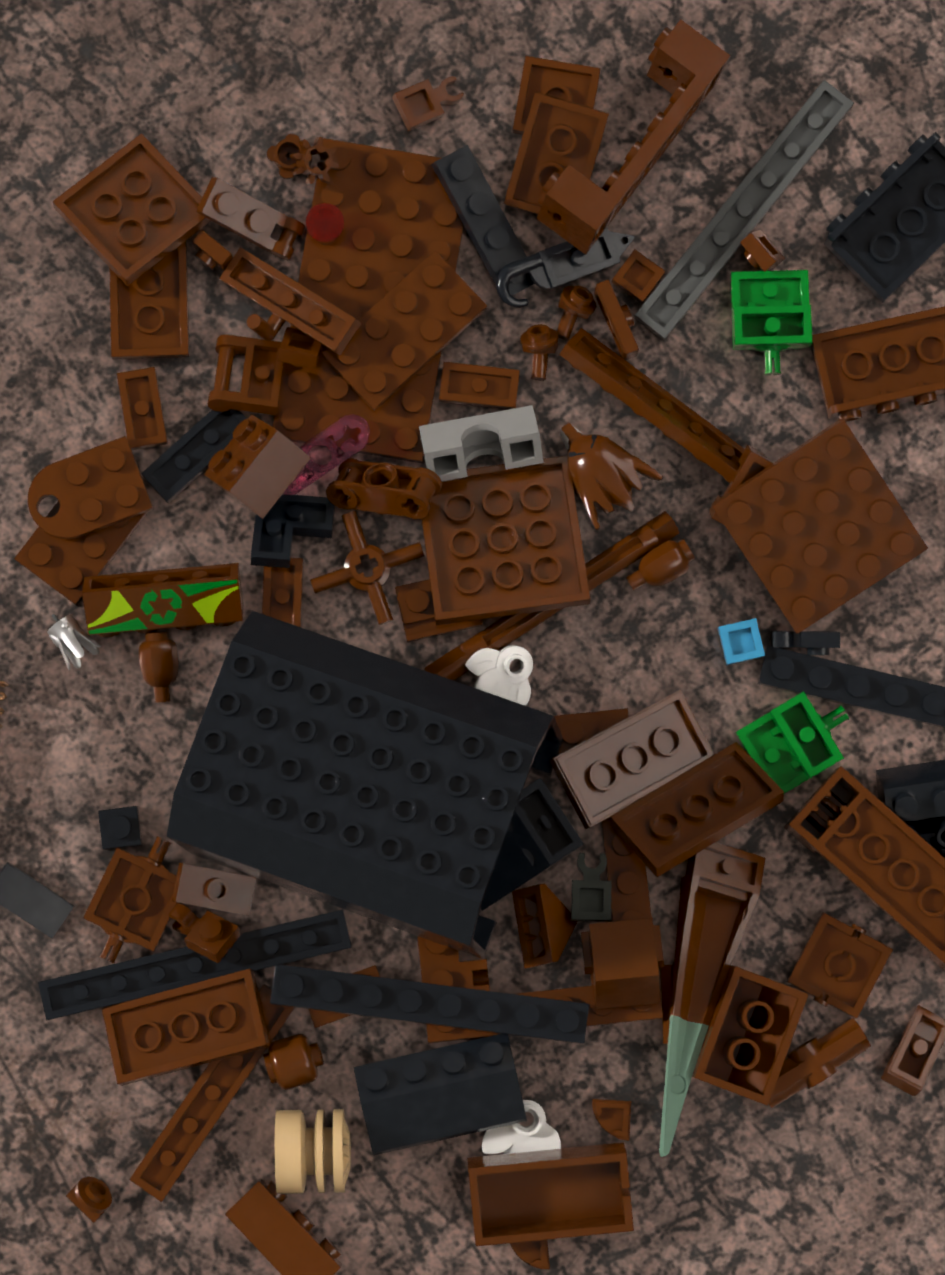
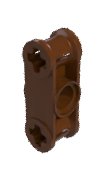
[326,458,442,519]

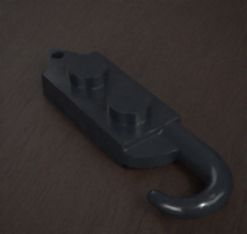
[496,228,635,308]

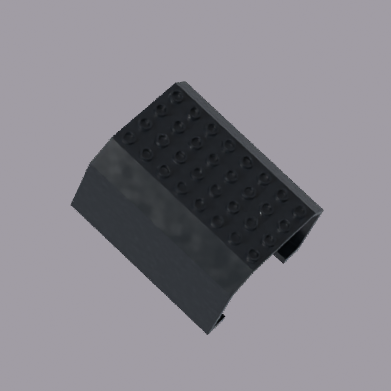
[167,611,564,959]

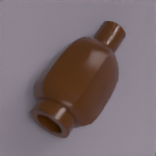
[626,539,695,591]
[139,631,179,703]

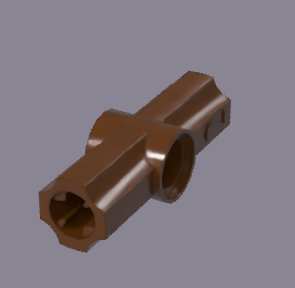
[768,1017,871,1108]

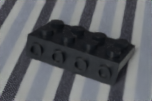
[824,132,945,303]

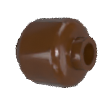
[263,1033,324,1090]

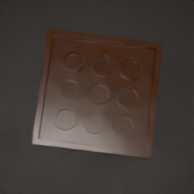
[711,418,928,634]
[418,455,591,625]

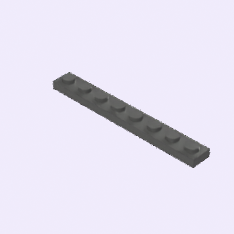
[634,80,854,341]

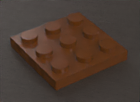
[52,133,211,286]

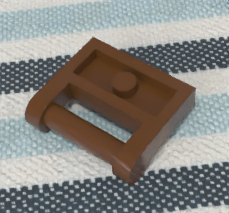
[207,335,283,415]

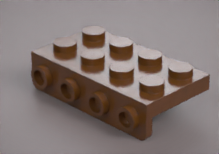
[811,306,945,422]

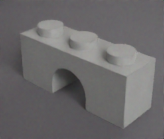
[419,405,544,482]

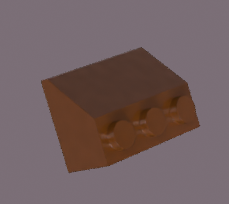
[692,965,809,1106]

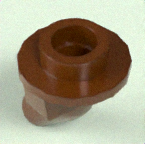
[556,285,597,340]
[520,324,558,381]

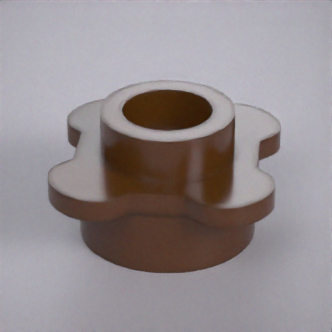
[267,134,312,179]

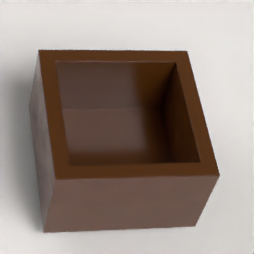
[204,414,311,519]

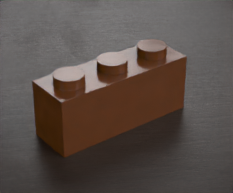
[225,1179,342,1275]

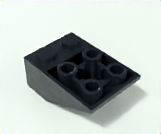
[876,760,945,858]
[481,778,584,911]

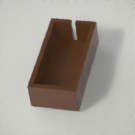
[467,1142,634,1246]

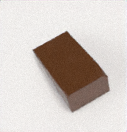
[881,1005,945,1096]

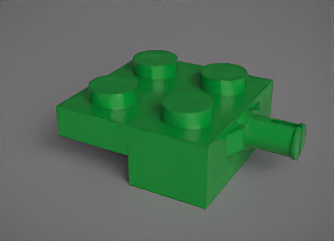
[730,270,812,375]
[735,691,849,794]

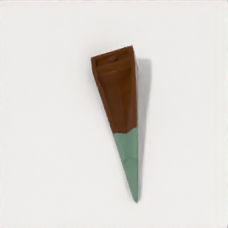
[659,842,766,1157]

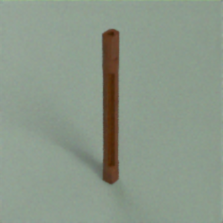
[423,511,680,681]

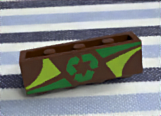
[82,563,244,637]

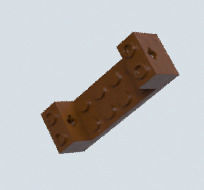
[537,19,731,255]
[784,766,945,971]

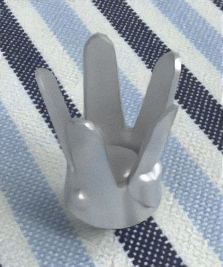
[47,614,101,670]

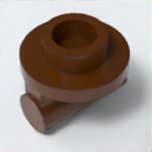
[66,1176,112,1223]

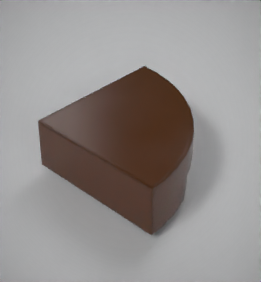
[592,1099,631,1141]
[510,1240,550,1269]

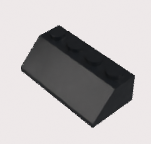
[353,1034,527,1156]

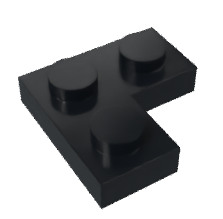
[251,494,335,568]

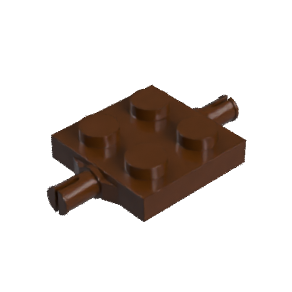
[83,836,178,963]

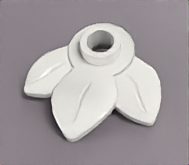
[465,645,533,706]
[482,1100,561,1154]

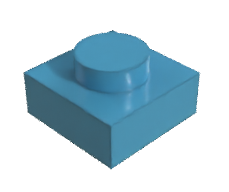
[717,618,765,666]

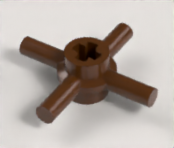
[310,511,424,625]

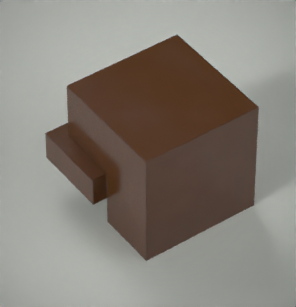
[581,918,664,1009]

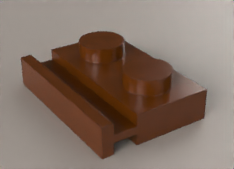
[395,579,483,643]

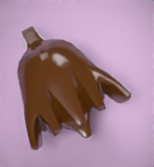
[560,422,663,530]

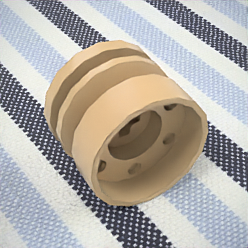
[275,1109,351,1194]

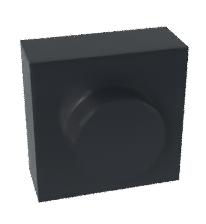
[98,806,143,850]

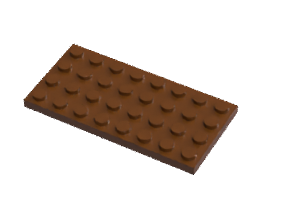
[272,138,464,464]

